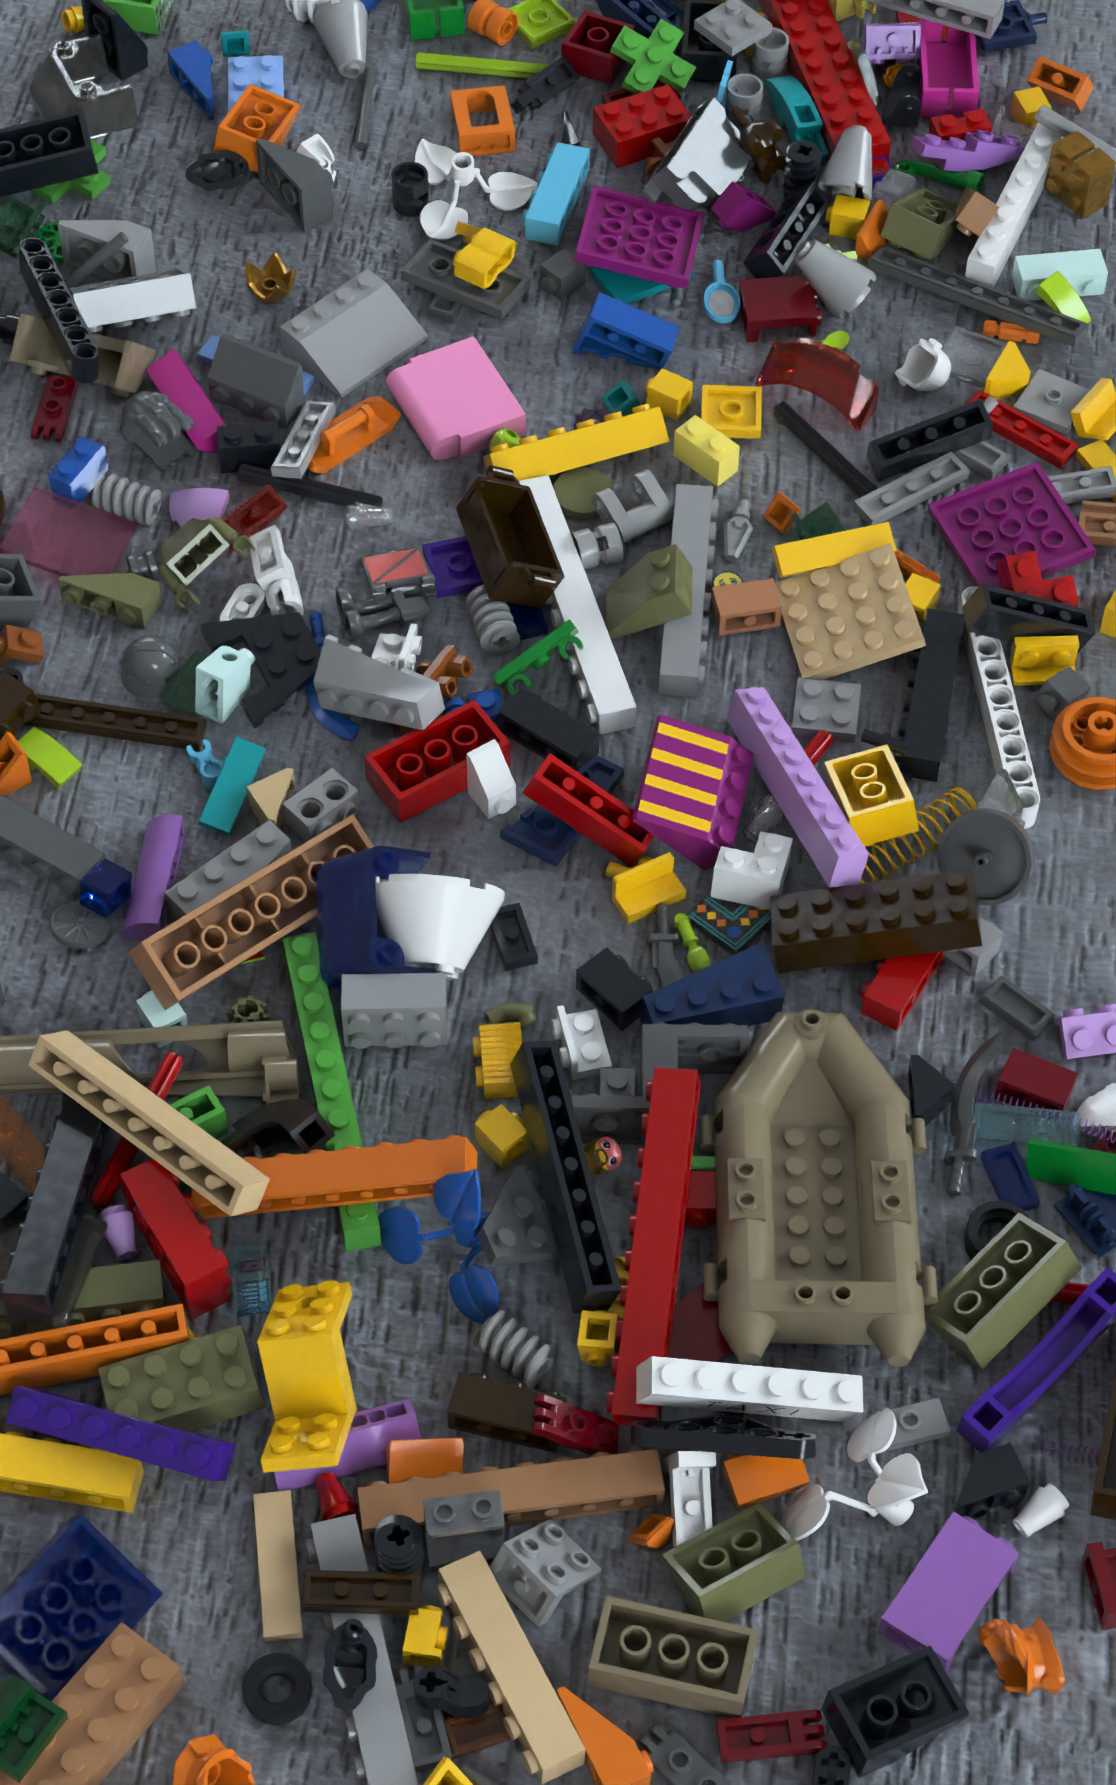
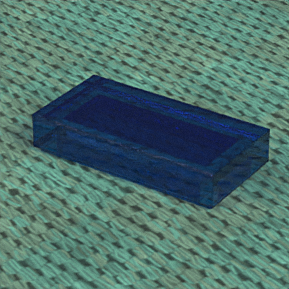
[980,1143,1041,1211]

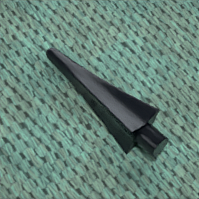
[561,110,581,146]

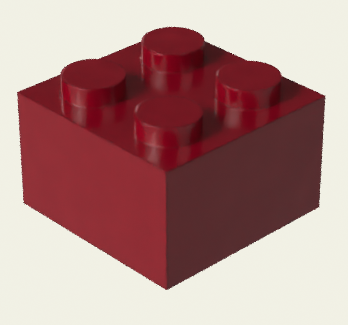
[561,10,634,84]

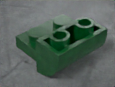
[0,1675,68,1783]

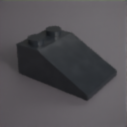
[81,0,148,81]
[821,1645,970,1778]

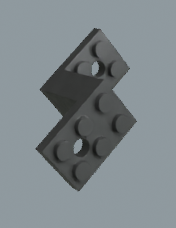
[571,1022,748,1145]

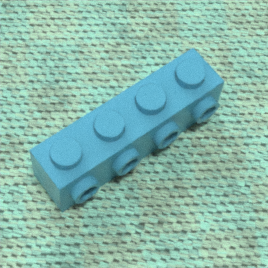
[521,142,590,246]

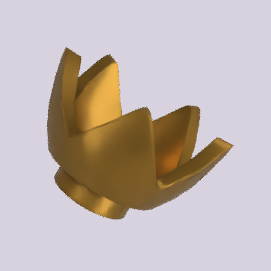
[245,252,296,304]

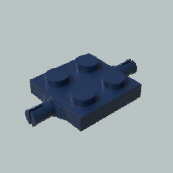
[975,0,1048,52]

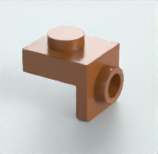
[0,624,44,668]

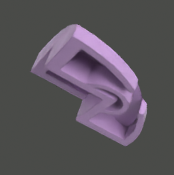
[169,488,230,528]

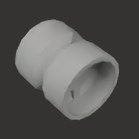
[751,27,789,81]
[725,74,763,122]
[571,522,623,570]

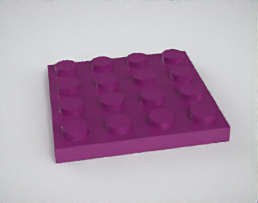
[574,185,704,290]
[927,462,1096,588]

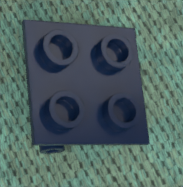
[1054,1184,1116,1258]

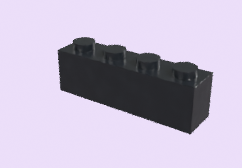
[866,399,993,482]
[962,583,1095,653]

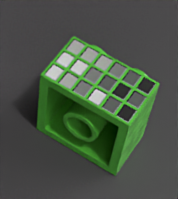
[103,0,174,35]

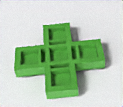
[610,19,696,94]
[30,139,111,205]

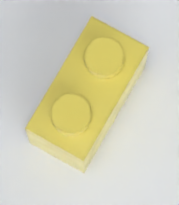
[673,415,740,487]

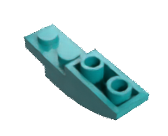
[765,75,829,162]

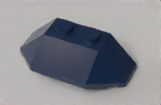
[596,0,682,39]

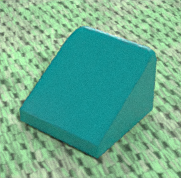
[221,30,250,56]
[601,379,643,416]

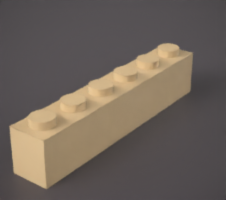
[435,1550,586,1784]

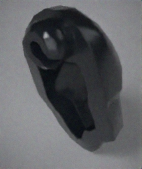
[185,151,249,191]
[323,1619,378,1712]

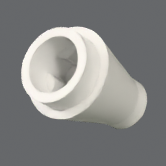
[1012,1483,1069,1538]

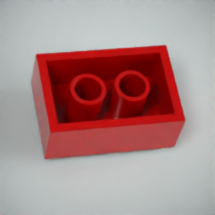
[592,84,691,168]

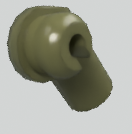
[484,1002,536,1027]

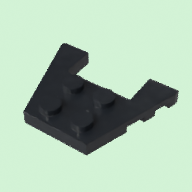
[200,612,321,728]

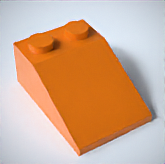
[213,84,301,173]

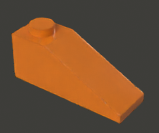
[556,1686,654,1785]

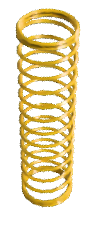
[832,787,978,888]

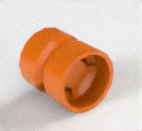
[467,0,519,46]

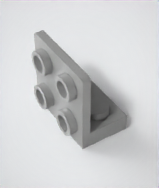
[489,1519,602,1627]

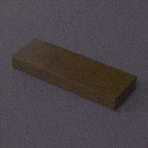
[301,1570,420,1615]

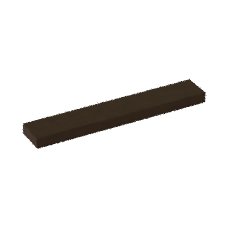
[24,694,207,751]

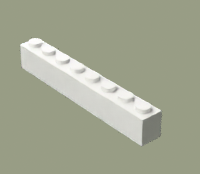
[965,122,1064,288]

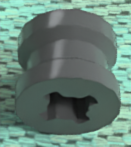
[126,550,159,581]

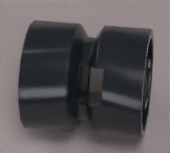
[391,162,429,217]

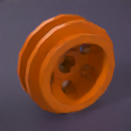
[1049,696,1116,790]

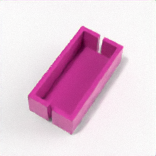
[917,18,979,118]

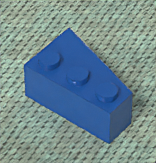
[572,292,680,370]

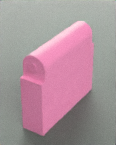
[385,336,526,461]

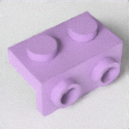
[1054,1004,1116,1059]

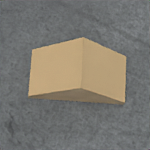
[246,768,296,829]

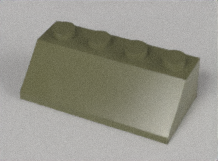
[924,1212,1082,1369]

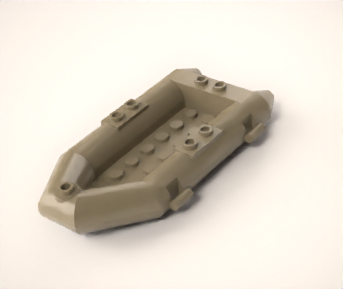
[700,1009,938,1367]

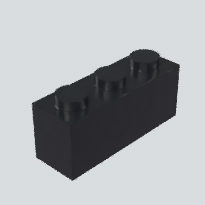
[498,688,600,771]

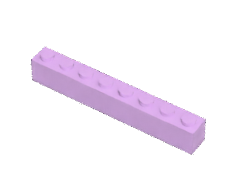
[727,687,869,887]

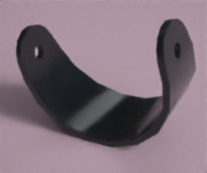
[881,63,921,128]

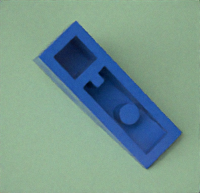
[167,40,214,121]

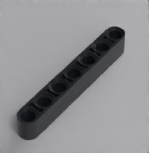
[19,238,99,383]

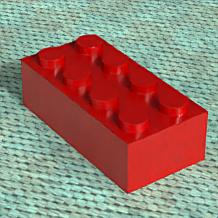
[364,700,510,823]
[120,1158,232,1320]

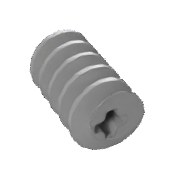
[92,474,162,525]
[466,584,520,654]
[473,1309,554,1389]

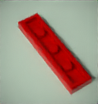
[964,390,1079,469]

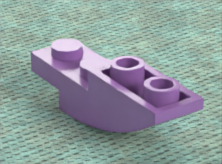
[911,130,1025,172]

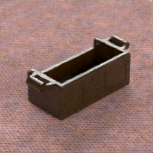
[456,465,565,608]

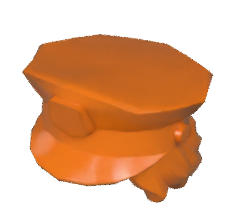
[978,1617,1065,1697]
[172,1734,255,1785]

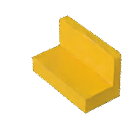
[1070,378,1116,440]
[612,852,686,924]

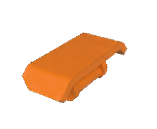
[307,396,401,474]

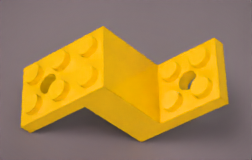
[257,1280,357,1473]

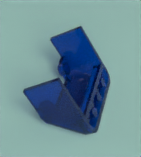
[317,846,437,989]

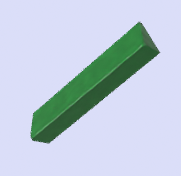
[1026,1138,1116,1195]

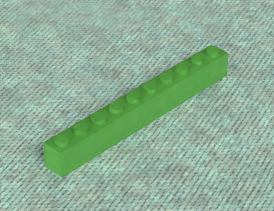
[282,932,381,1252]

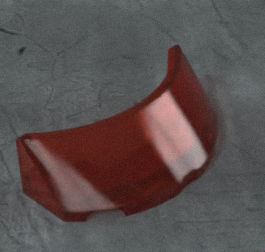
[755,337,879,431]

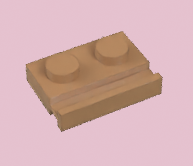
[1079,500,1116,546]

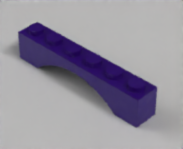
[956,1267,1116,1453]
[5,1386,236,1481]

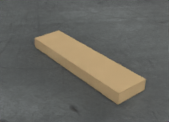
[253,1490,303,1642]

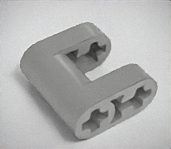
[592,469,674,544]

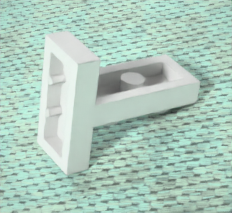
[662,1451,716,1548]

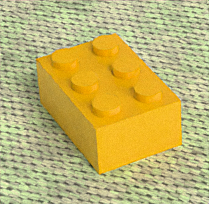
[824,744,919,846]

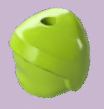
[489,429,521,453]

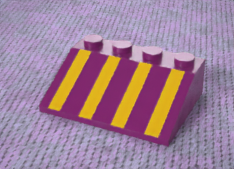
[632,715,754,871]

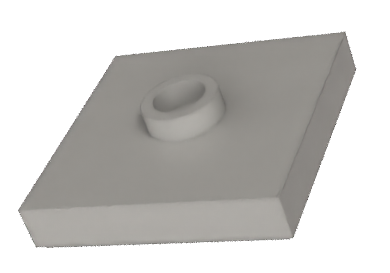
[1013,369,1090,436]

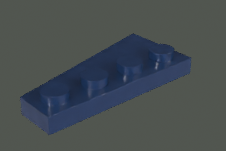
[500,755,624,867]

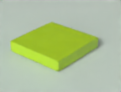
[508,0,576,49]

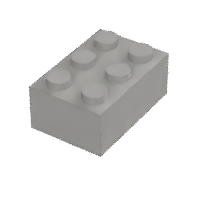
[341,973,448,1049]

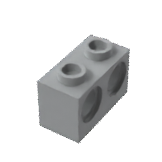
[282,768,360,842]

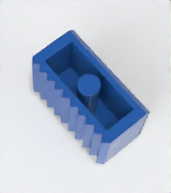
[48,436,109,510]

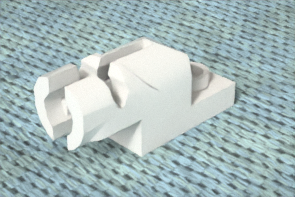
[249,525,304,616]

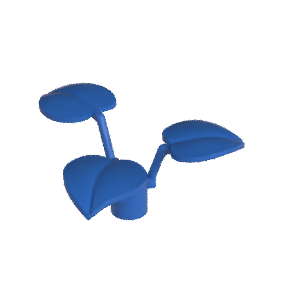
[378,1169,499,1324]

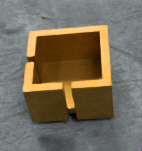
[1045,130,1116,219]

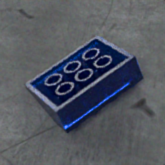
[0,1514,163,1701]

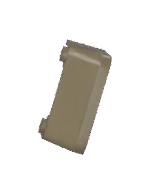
[9,313,157,398]

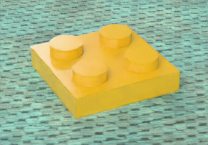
[701,385,762,439]

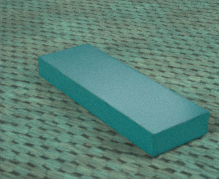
[198,736,266,837]

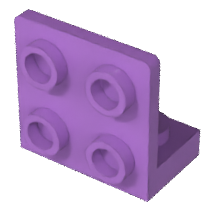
[857,23,921,64]

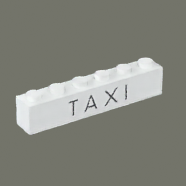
[636,1356,863,1422]

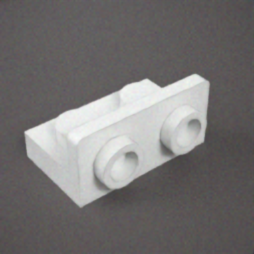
[371,623,422,671]
[551,1005,612,1080]

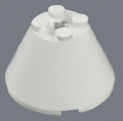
[369,874,505,980]

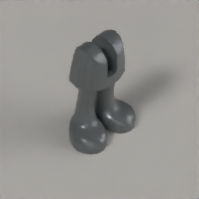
[335,584,431,640]

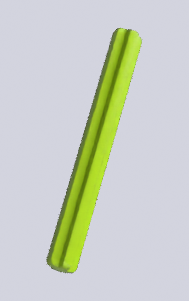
[415,52,549,79]

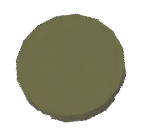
[554,467,614,520]

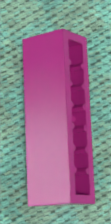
[145,349,227,452]

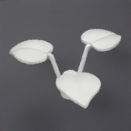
[415,139,538,241]
[781,1408,928,1541]

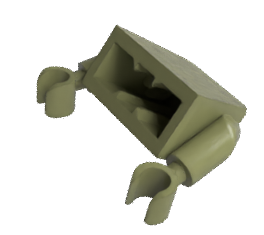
[158,517,256,613]

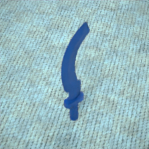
[306,612,359,740]

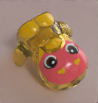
[584,1136,622,1180]

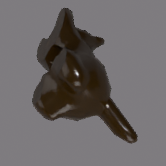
[731,107,786,184]

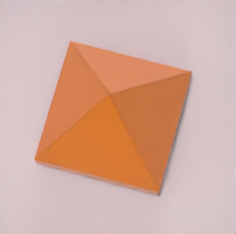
[762,491,801,534]
[627,1513,675,1549]

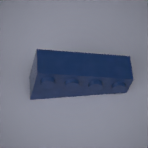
[640,942,784,1026]

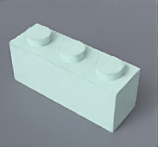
[1012,249,1108,301]

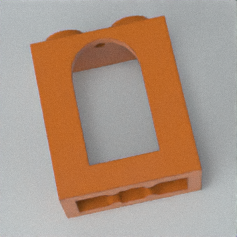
[450,85,515,156]

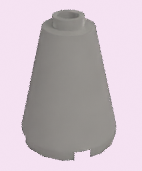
[314,0,368,78]
[817,125,872,205]
[795,239,876,319]

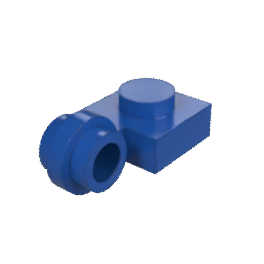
[442,689,503,723]

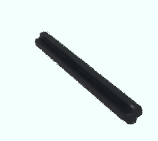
[773,401,878,497]
[238,463,383,514]

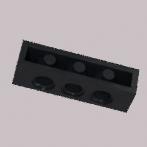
[743,180,831,279]

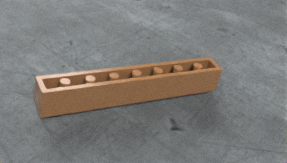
[357,1447,665,1545]

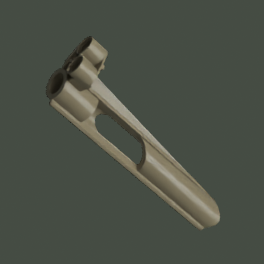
[0,1020,301,1105]

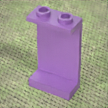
[878,1511,1019,1671]

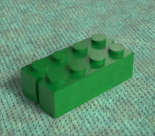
[402,0,465,40]

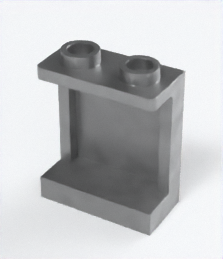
[423,1490,505,1573]

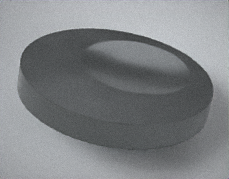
[937,808,1035,906]

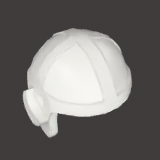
[895,338,951,392]

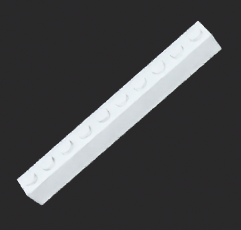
[519,475,636,735]

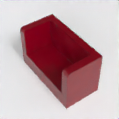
[994,1048,1078,1124]

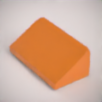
[855,199,889,261]
[385,1438,464,1484]

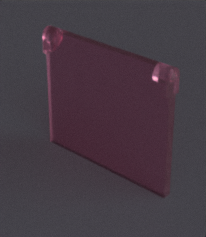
[0,487,138,576]

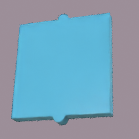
[717,60,733,106]

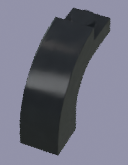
[221,1099,335,1158]

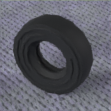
[242,1653,313,1726]

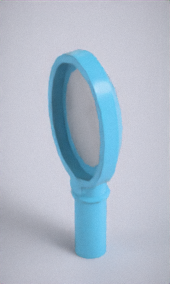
[703,260,741,323]

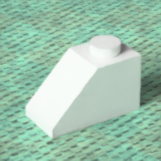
[467,739,516,819]

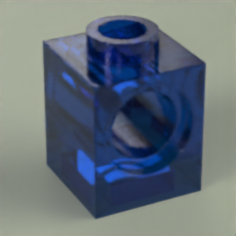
[80,858,132,919]

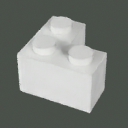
[711,831,793,910]

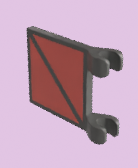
[360,546,437,605]

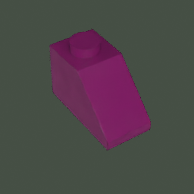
[711,181,777,233]

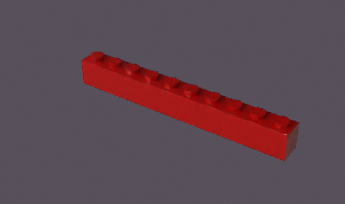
[607,1068,701,1426]

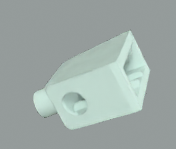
[195,646,255,724]

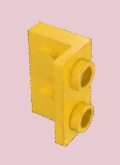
[1010,635,1079,686]

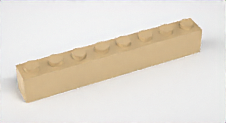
[28,1030,270,1217]

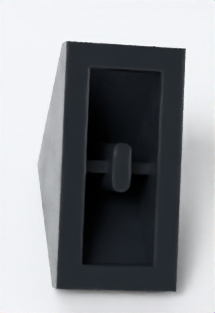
[908,1055,955,1127]

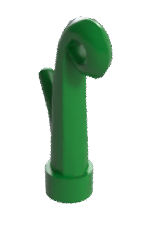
[892,160,985,193]

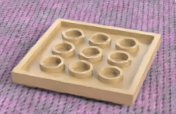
[775,544,926,680]

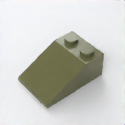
[880,188,959,260]
[605,544,693,640]

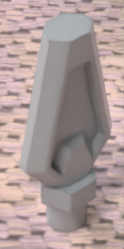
[724,500,753,562]

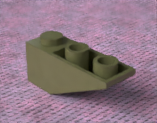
[58,573,162,629]

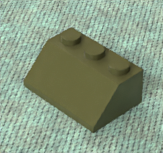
[662,1502,806,1622]

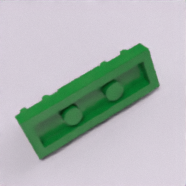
[492,619,584,696]

